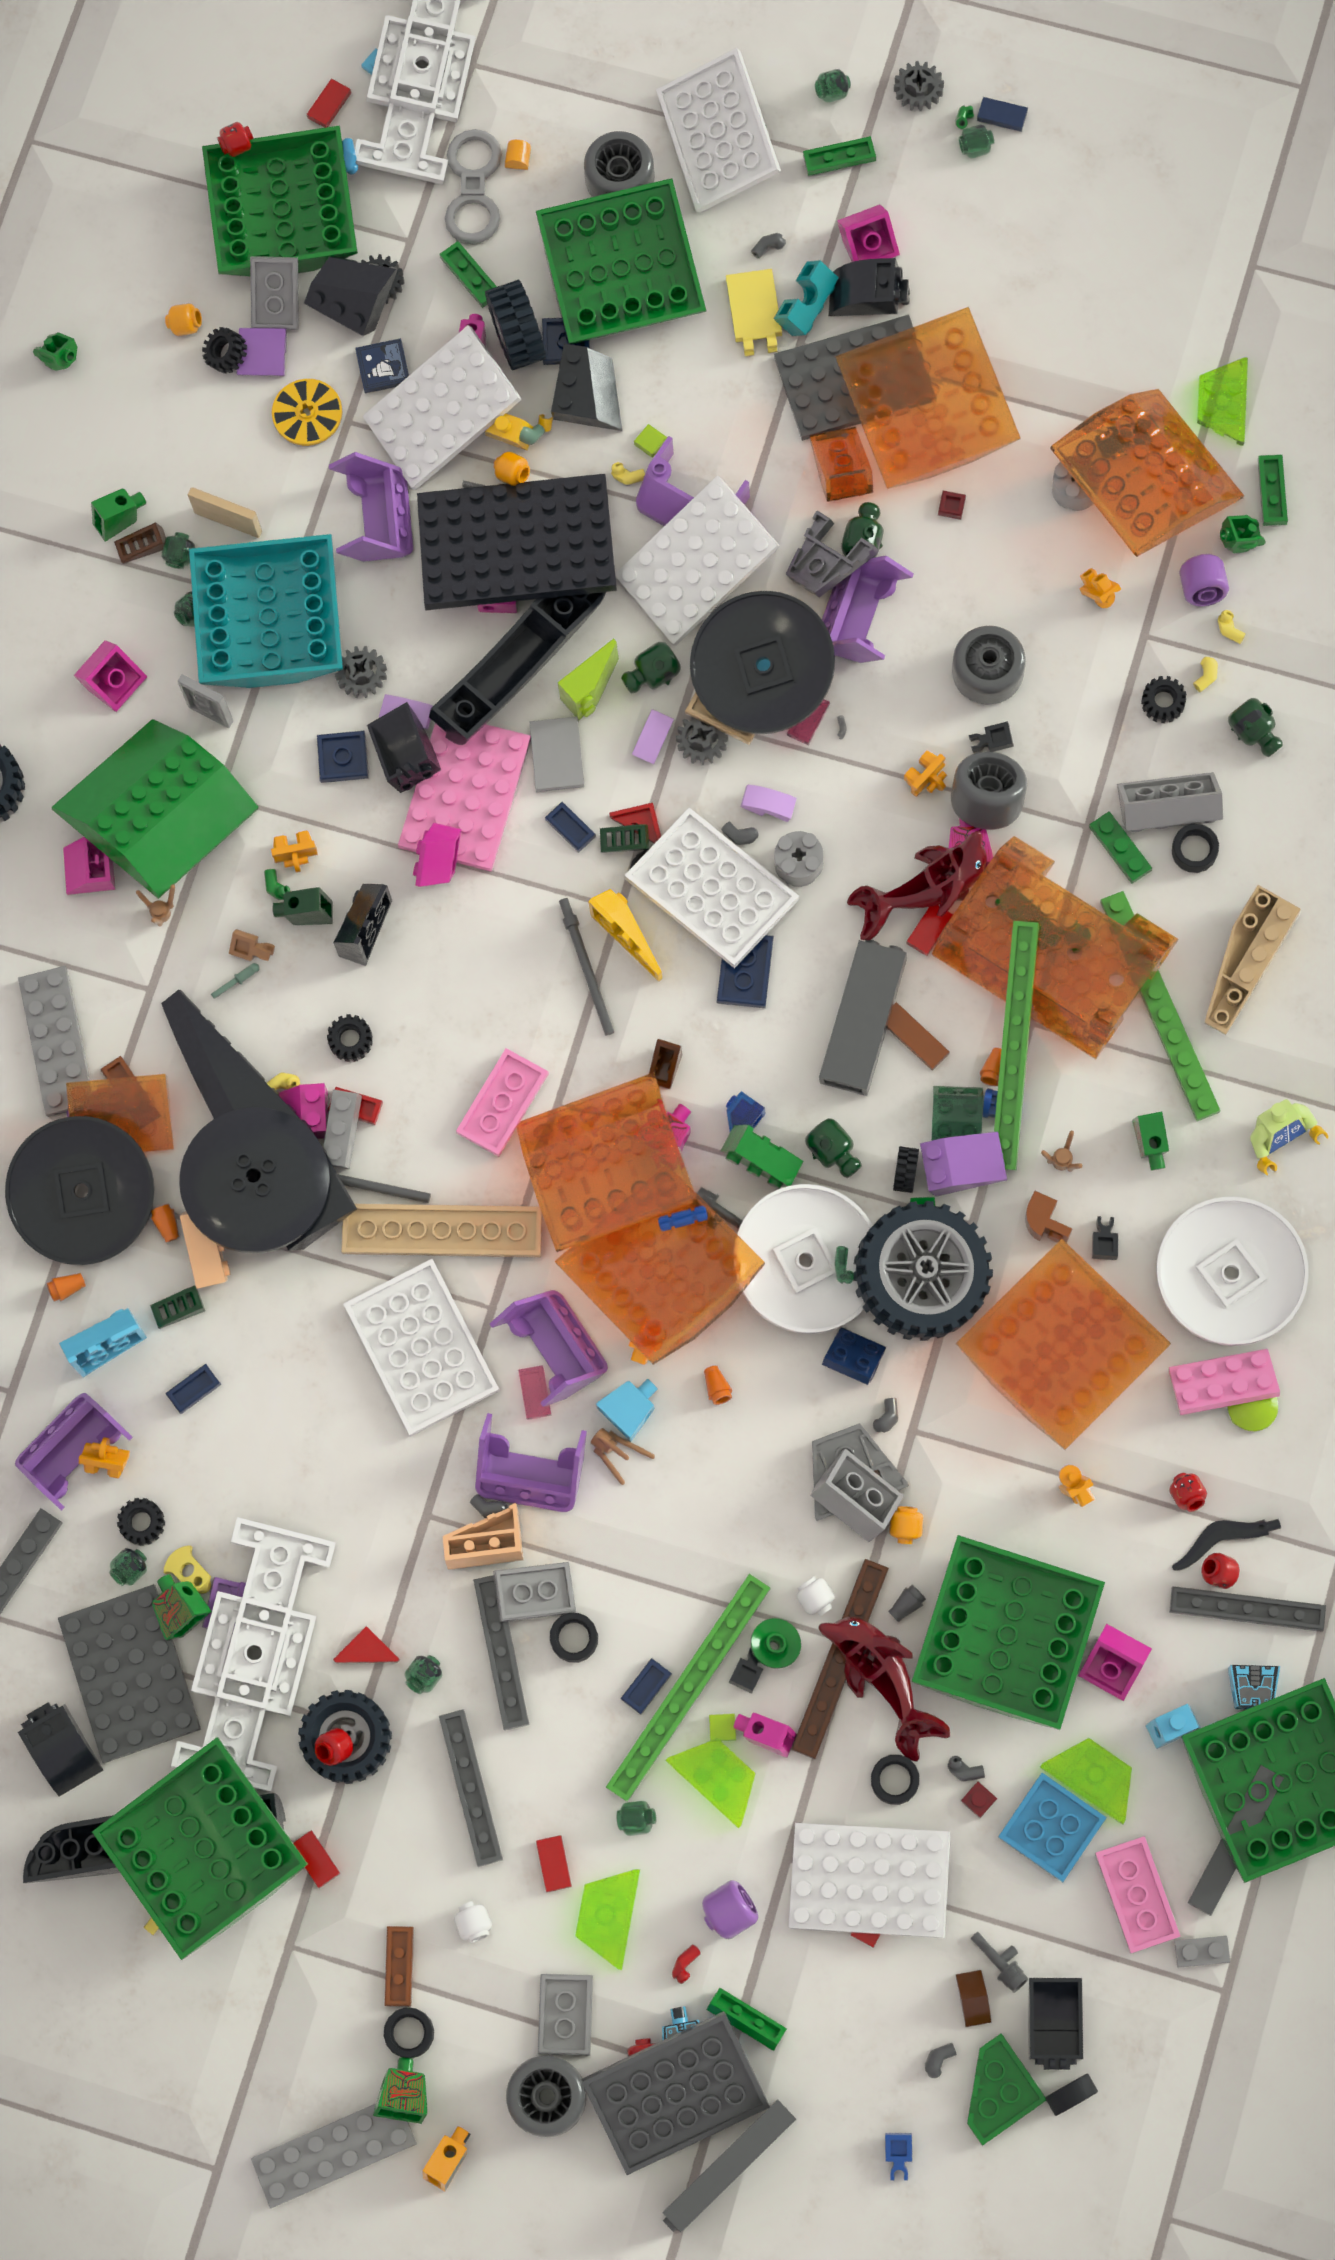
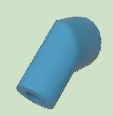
[342,138,358,175]

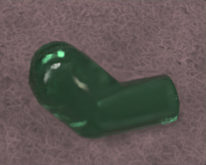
[834,1246,854,1284]

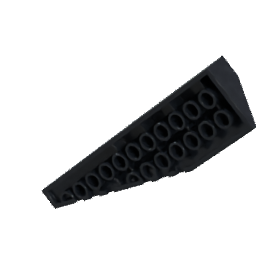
[161,990,357,1251]

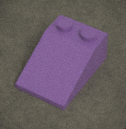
[920,1132,1007,1197]

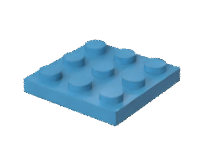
[998,1773,1107,1883]

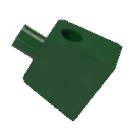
[272,887,333,925]

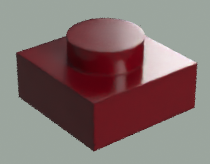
[961,1781,997,1818]

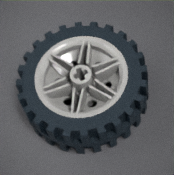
[853,1201,993,1341]

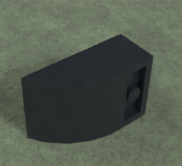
[828,258,910,316]
[367,702,441,793]
[18,1702,103,1797]
[1028,1978,1083,2070]

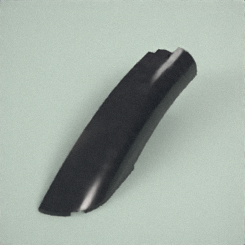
[429,592,606,745]
[23,1793,286,1883]

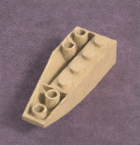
[1204,885,1301,1035]

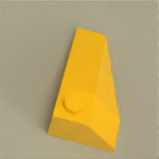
[588,889,662,981]

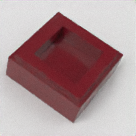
[938,491,966,520]

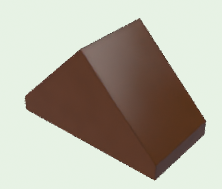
[647,1039,682,1089]
[956,1970,991,2027]

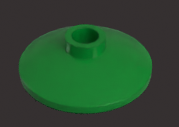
[751,1618,801,1669]

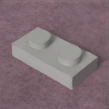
[1174,1936,1230,1968]

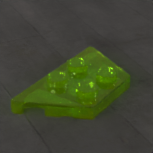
[1197,357,1248,446]
[665,1738,756,1828]
[1040,1738,1132,1825]
[575,1869,640,1970]

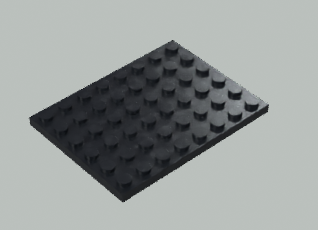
[417,474,617,611]

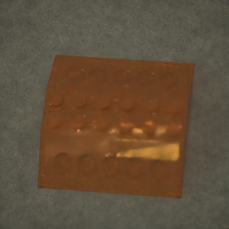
[835,307,1021,489]
[1050,389,1244,557]
[517,1072,698,1252]
[555,1162,765,1365]
[956,1239,1171,1450]

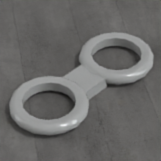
[445,129,502,244]

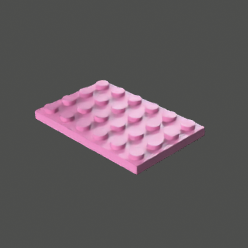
[398,723,531,872]

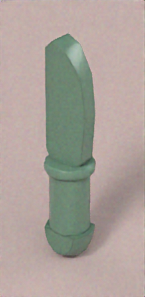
[211,963,259,999]

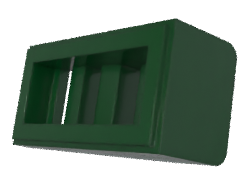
[600,824,649,853]
[150,1285,206,1329]

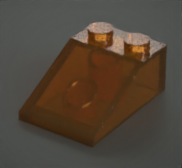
[810,427,873,502]

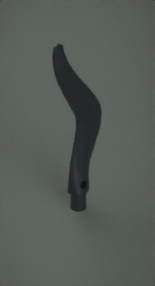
[1172,1519,1281,1571]

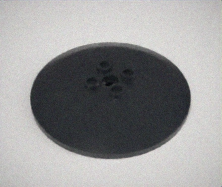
[690,591,835,734]
[179,1107,330,1253]
[5,1116,155,1265]

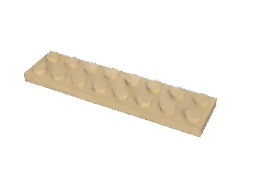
[341,1204,542,1257]

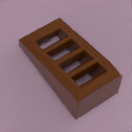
[114,522,169,564]

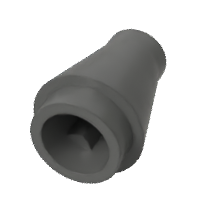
[888,1585,926,1622]

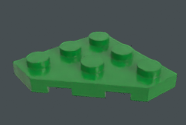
[967,2033,1046,2146]

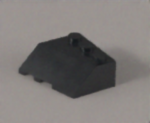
[304,256,398,336]
[551,344,622,431]
[333,884,392,966]

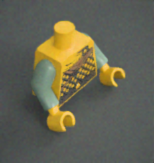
[485,414,553,451]

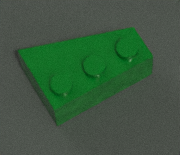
[720,1125,804,1189]

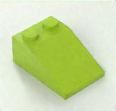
[558,638,619,720]

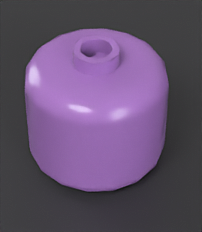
[1179,554,1229,607]
[702,1880,758,1939]

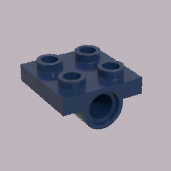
[822,1327,886,1385]

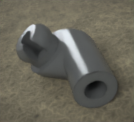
[751,233,786,258]
[873,1398,898,1433]

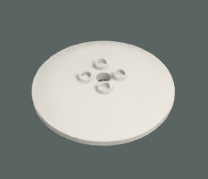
[733,1184,873,1333]
[1156,1197,1309,1346]

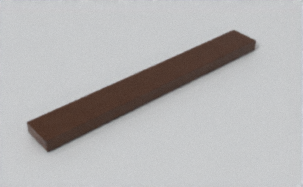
[791,1559,889,1759]

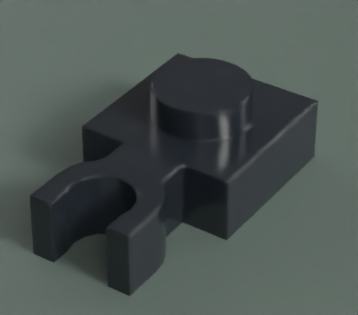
[969,721,1014,753]
[1092,1216,1118,1260]
[729,1647,763,1694]

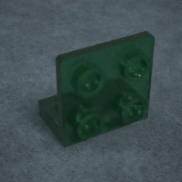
[931,1086,983,1141]

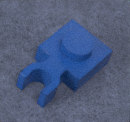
[885,2133,912,2181]

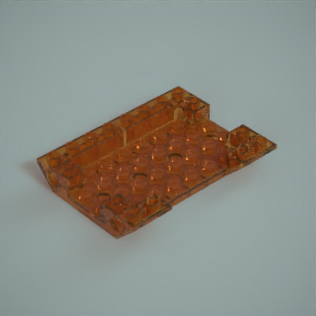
[932,836,1178,1060]

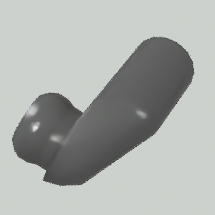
[721,821,759,845]
[470,1494,508,1518]
[948,1756,985,1781]
[925,2043,957,2078]

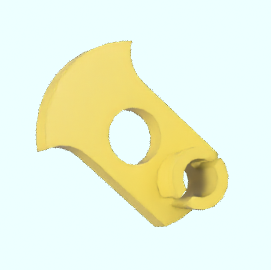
[163,1546,211,1594]

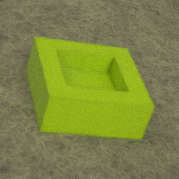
[634,424,667,458]
[709,1714,736,1742]

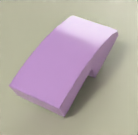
[379,694,433,729]
[632,709,674,764]
[740,784,797,822]

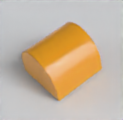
[505,139,531,170]

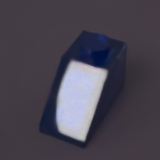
[726,1091,766,1132]

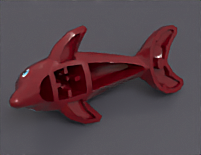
[847,831,987,941]
[818,1617,950,1762]

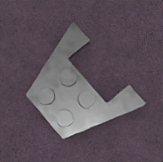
[786,511,879,598]
[812,1423,909,1521]

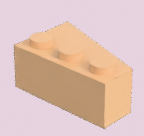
[180,1211,231,1289]
[443,1503,523,1570]

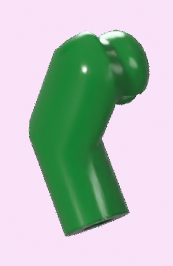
[955,105,974,129]
[264,869,291,900]

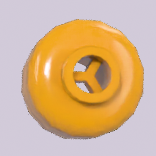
[165,303,202,336]
[494,452,530,486]
[889,1506,923,1544]

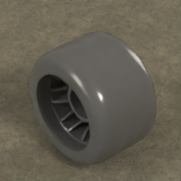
[584,131,655,197]
[952,626,1026,705]
[951,752,1027,830]
[506,2056,587,2137]

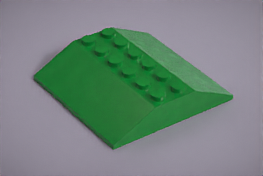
[202,125,358,277]
[536,178,706,344]
[52,719,258,899]
[912,1535,1105,1730]
[1181,1678,1335,1883]
[92,1737,308,1960]

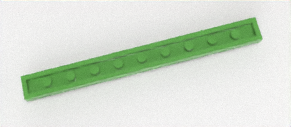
[1100,891,1220,1121]
[994,921,1039,1170]
[606,1574,771,1802]

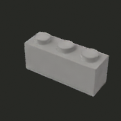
[323,1090,362,1169]

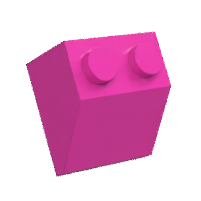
[837,204,900,262]
[73,640,147,712]
[279,1083,329,1139]
[1078,1624,1152,1701]

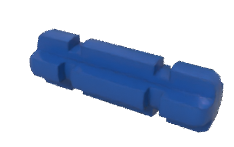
[658,1206,708,1231]

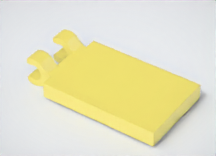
[726,269,782,356]

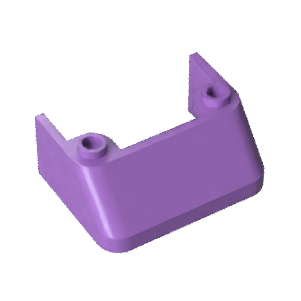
[636,436,750,526]
[329,452,413,562]
[822,556,914,663]
[490,1290,608,1407]
[15,1393,133,1511]
[475,1413,587,1512]

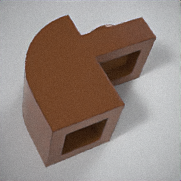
[1025,1191,1072,1243]

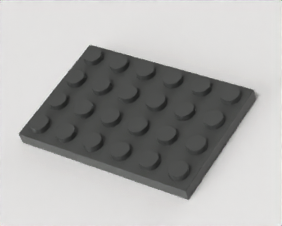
[774,315,937,441]
[58,1584,201,1763]
[582,2011,770,2175]

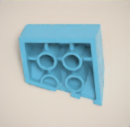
[59,1308,147,1377]

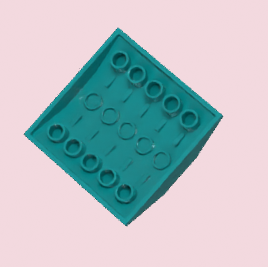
[189,534,343,688]

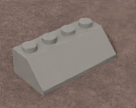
[1117,772,1223,832]

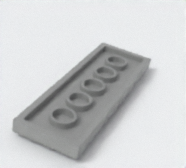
[18,966,94,1117]
[251,2103,417,2208]

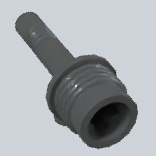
[691,1187,743,1230]
[971,1932,1028,1993]

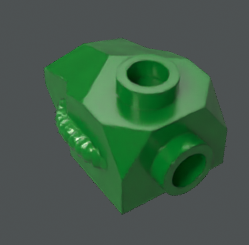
[33,332,78,371]
[1220,515,1266,553]

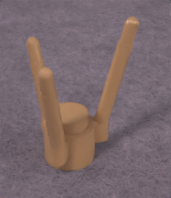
[136,885,175,927]
[1041,1130,1083,1172]
[591,1428,655,1485]

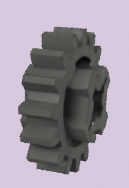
[894,61,944,111]
[335,646,387,698]
[676,716,728,765]

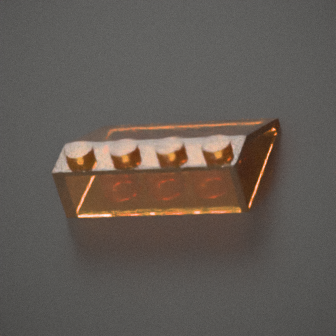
[66,1074,174,1152]

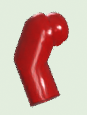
[672,1944,701,1984]

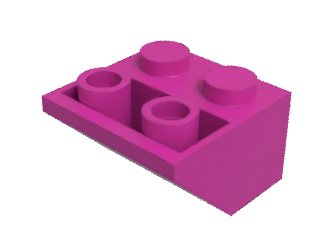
[413,823,461,887]
[63,837,115,895]

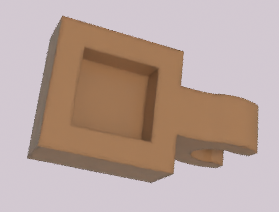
[229,929,275,961]

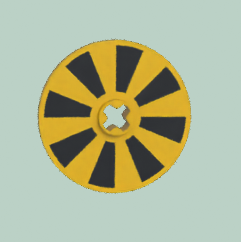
[272,379,343,446]

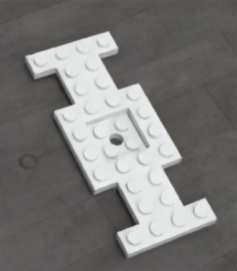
[355,0,476,185]
[171,1517,336,1792]

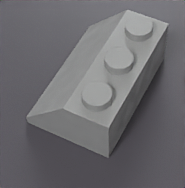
[810,1449,904,1542]

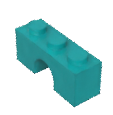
[774,260,839,336]

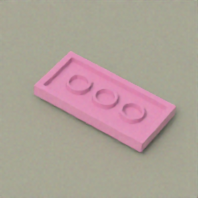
[456,1048,549,1157]
[1169,1349,1280,1415]
[1095,1836,1181,1954]

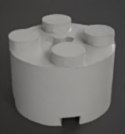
[1052,454,1101,511]
[774,831,823,887]

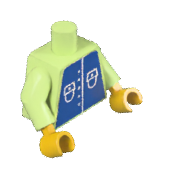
[1250,1099,1328,1175]

